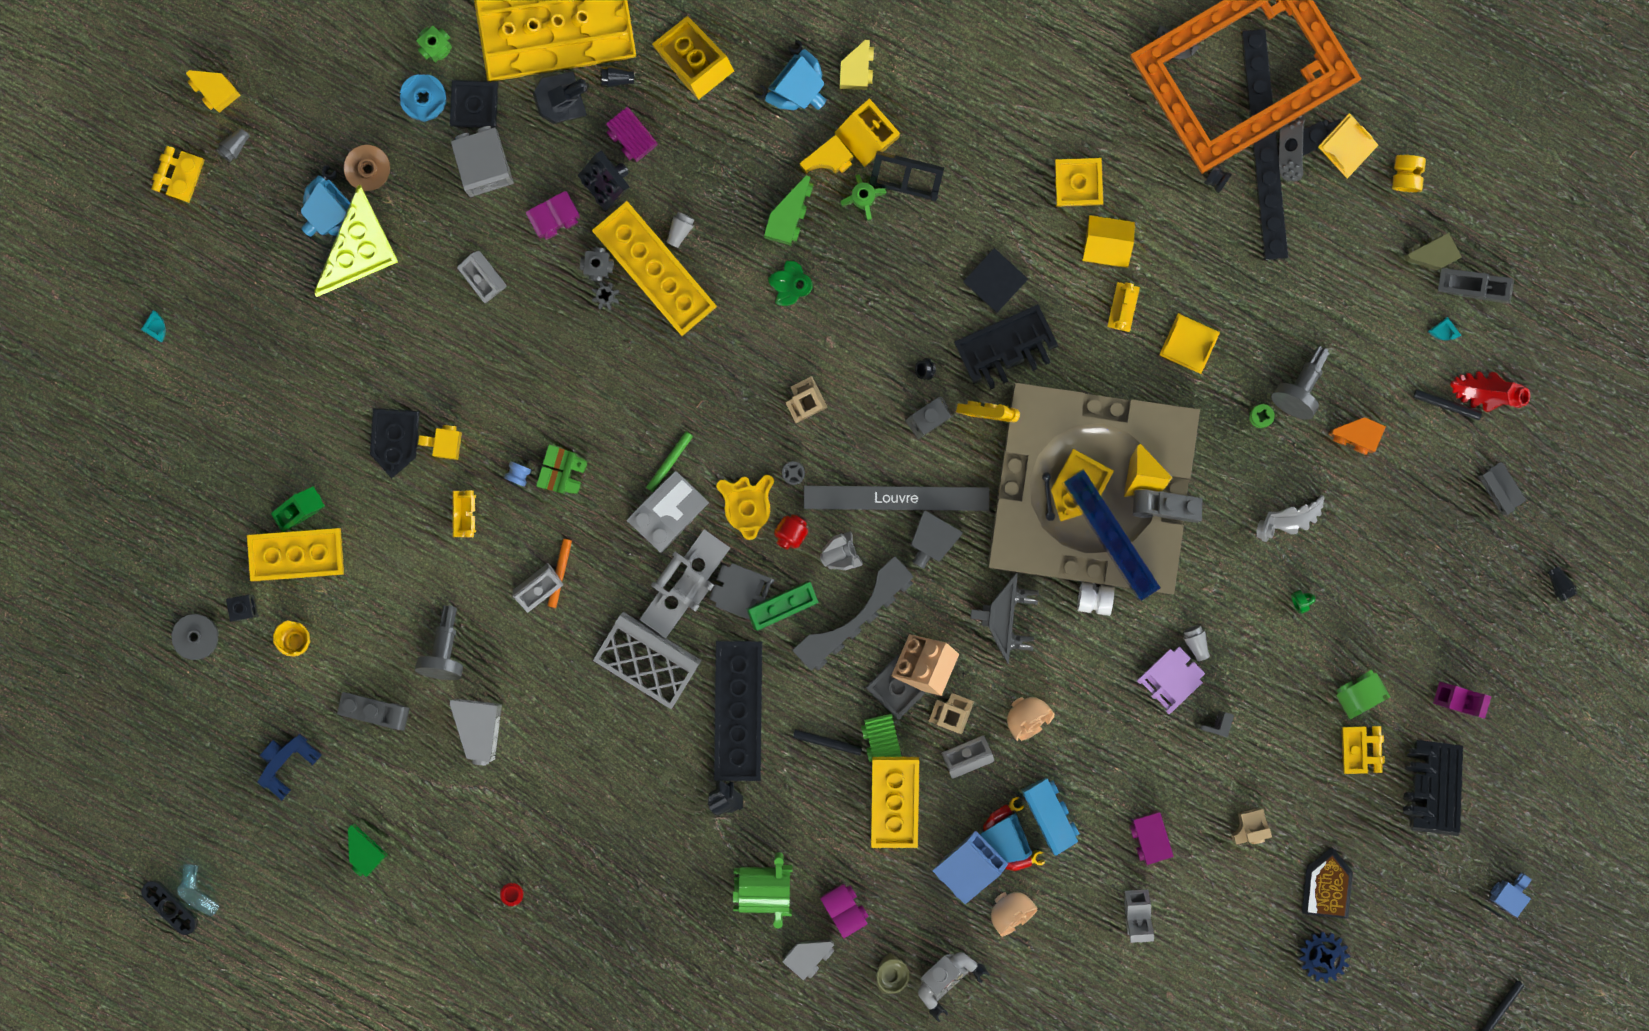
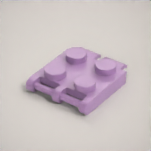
[1137,647,1205,714]

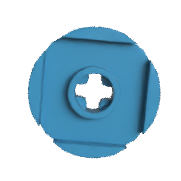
[400,74,447,122]

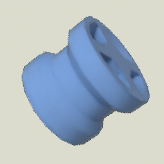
[504,461,532,487]

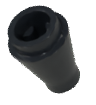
[600,65,634,88]
[1547,566,1578,602]

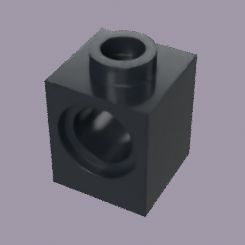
[226,594,258,622]

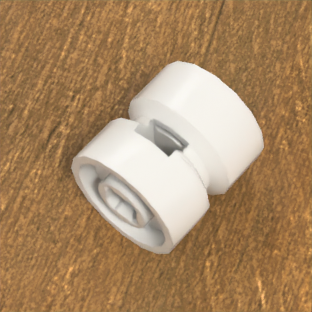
[1077,582,1115,616]

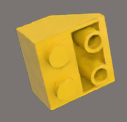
[834,98,900,168]

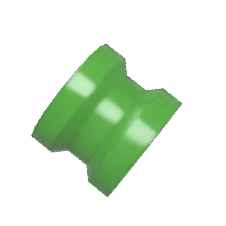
[1249,404,1275,428]

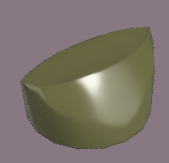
[876,953,909,994]

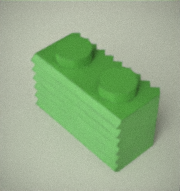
[861,713,902,762]

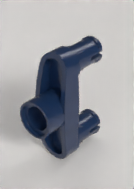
[257,734,322,801]

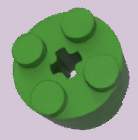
[1336,670,1391,720]

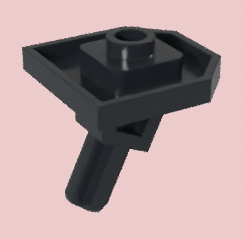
[533,72,589,124]

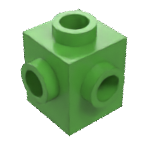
[416,26,452,63]

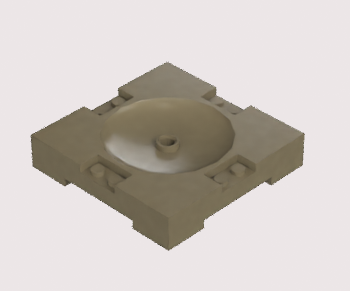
[987,383,1200,594]

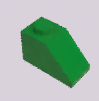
[271,486,325,532]
[348,823,388,877]

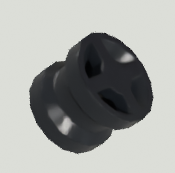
[1204,165,1232,193]

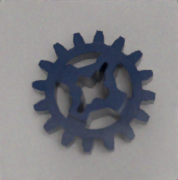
[1298,931,1350,983]

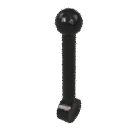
[1042,472,1055,521]

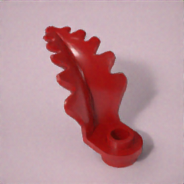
[1450,371,1530,412]

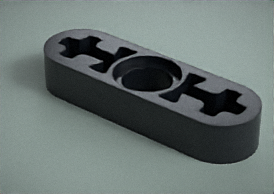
[141,880,198,935]

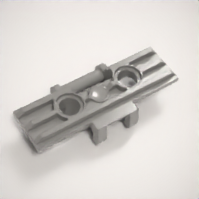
[639,529,730,638]

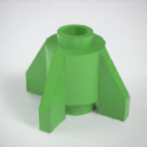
[841,174,886,221]

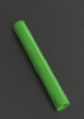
[646,431,693,492]

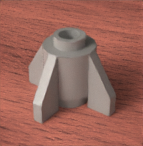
[820,531,863,570]

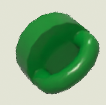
[1291,590,1316,614]

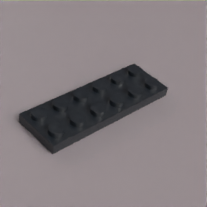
[714,641,763,781]

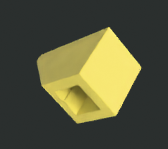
[840,40,874,90]

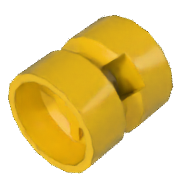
[1392,155,1426,192]

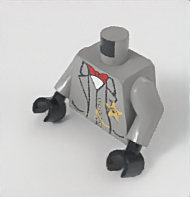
[918,952,990,1022]

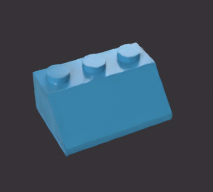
[1021,777,1079,856]

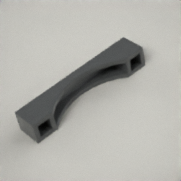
[792,556,914,671]

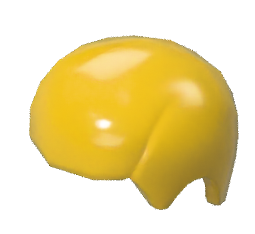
[273,620,310,657]

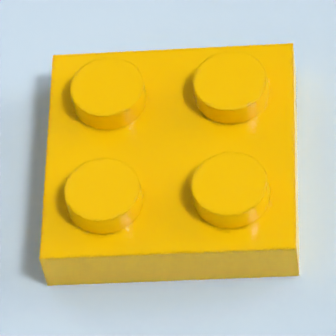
[1055,158,1103,207]

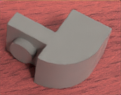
[1125,889,1154,943]

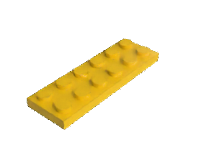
[592,201,717,336]

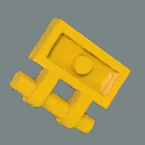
[151,146,205,203]
[1341,726,1385,774]

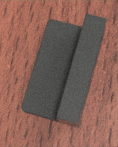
[1478,462,1526,515]
[1195,711,1234,737]

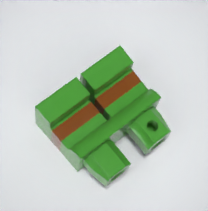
[536,444,588,494]

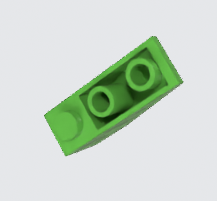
[764,175,814,246]

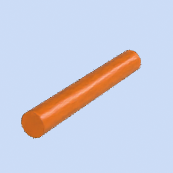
[547,539,572,608]

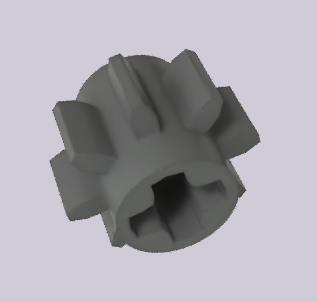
[592,282,620,310]

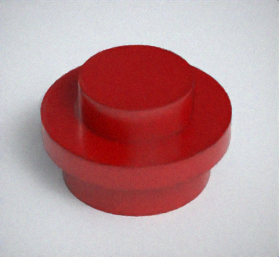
[500,883,524,906]

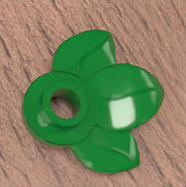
[768,260,813,306]

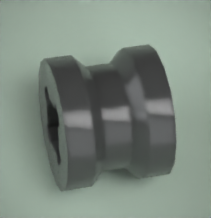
[782,461,805,485]

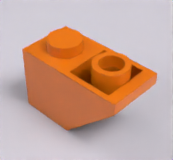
[1328,417,1386,455]

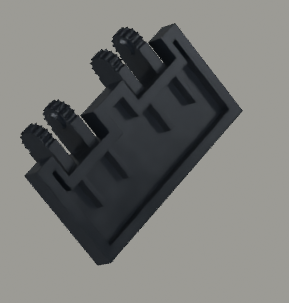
[954,304,1058,390]
[1403,740,1463,836]

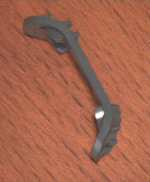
[1279,115,1305,181]

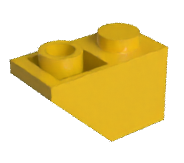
[186,70,241,113]

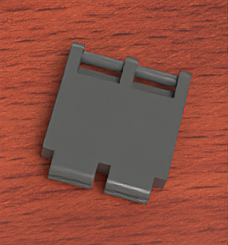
[709,564,775,620]

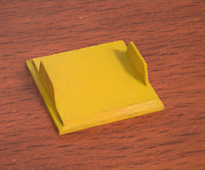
[1318,113,1378,179]
[1159,313,1220,374]

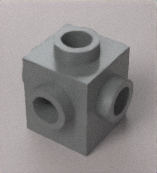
[580,248,614,282]

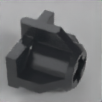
[708,780,743,816]

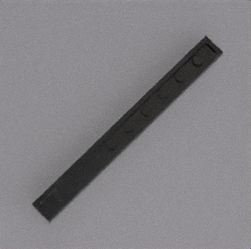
[1241,29,1288,261]

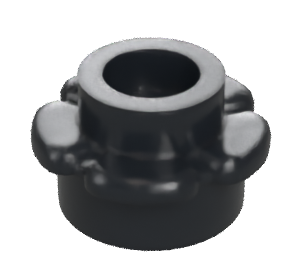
[915,358,936,380]

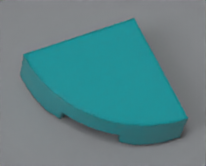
[141,310,166,342]
[1428,317,1461,341]

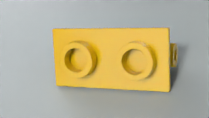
[1107,282,1140,332]
[453,491,476,537]

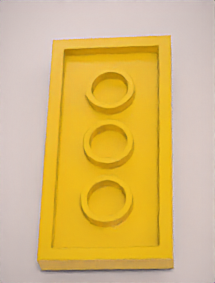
[247,528,344,581]
[871,757,919,848]

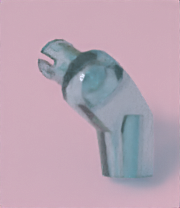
[177,864,219,917]

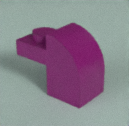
[1433,681,1492,719]

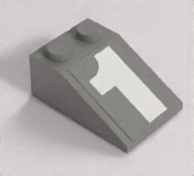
[626,471,709,553]

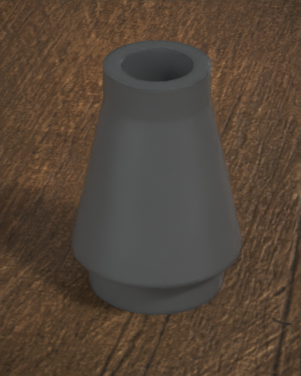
[216,127,250,162]

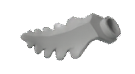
[1257,495,1324,542]

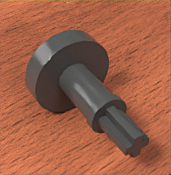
[1271,346,1329,420]
[415,605,463,680]

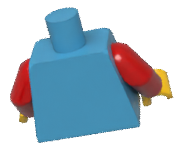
[980,797,1045,871]

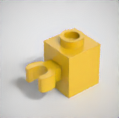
[418,425,462,460]

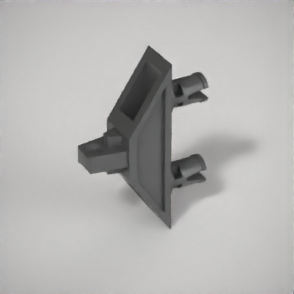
[970,572,1039,665]

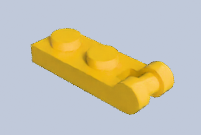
[956,401,1020,422]

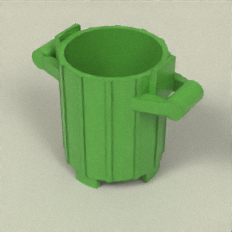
[733,852,792,928]

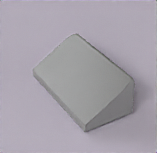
[457,251,507,303]
[513,563,563,613]
[941,735,994,778]

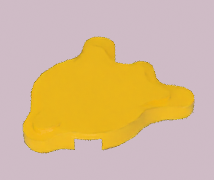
[716,475,774,540]

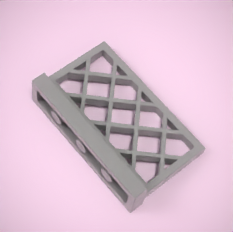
[593,612,702,709]

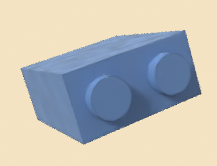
[933,831,1008,904]

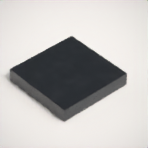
[450,80,499,129]
[963,248,1028,313]

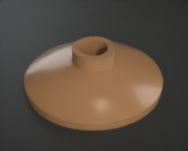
[344,145,390,191]

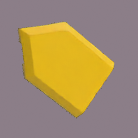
[1051,449,1114,521]

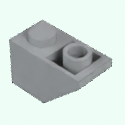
[782,939,834,980]

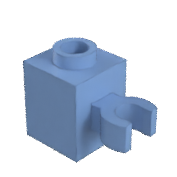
[1490,873,1532,918]

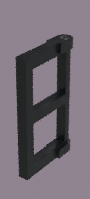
[869,151,945,202]

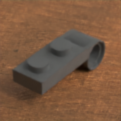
[1133,490,1202,523]
[337,692,410,731]

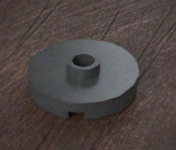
[171,614,219,660]

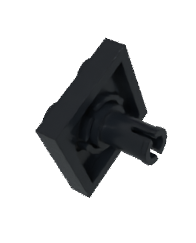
[578,150,630,212]

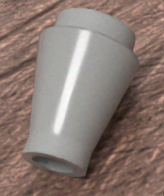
[666,212,694,248]
[1183,625,1210,661]

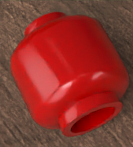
[774,514,808,550]

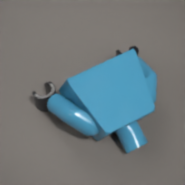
[753,40,826,110]
[301,165,350,237]

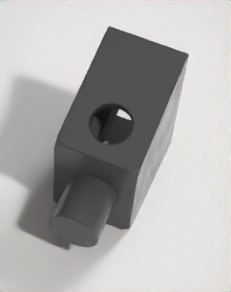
[905,397,954,440]
[911,511,963,569]

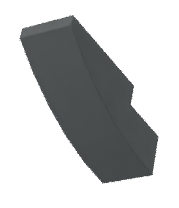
[1438,268,1514,304]

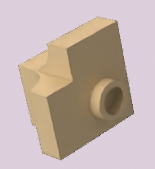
[785,376,828,423]
[929,693,974,734]
[1231,808,1272,845]

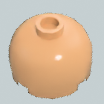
[1007,697,1054,741]
[991,892,1037,937]

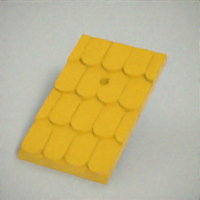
[474,0,636,82]

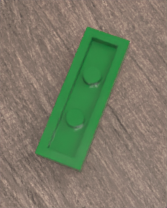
[746,581,819,631]

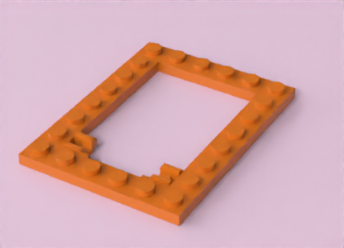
[1130,0,1361,174]

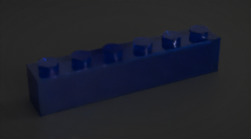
[1062,469,1161,601]

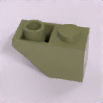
[1404,232,1462,271]

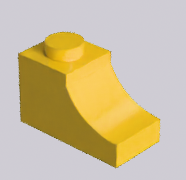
[800,135,853,174]

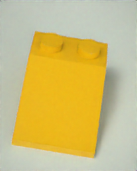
[652,16,734,100]

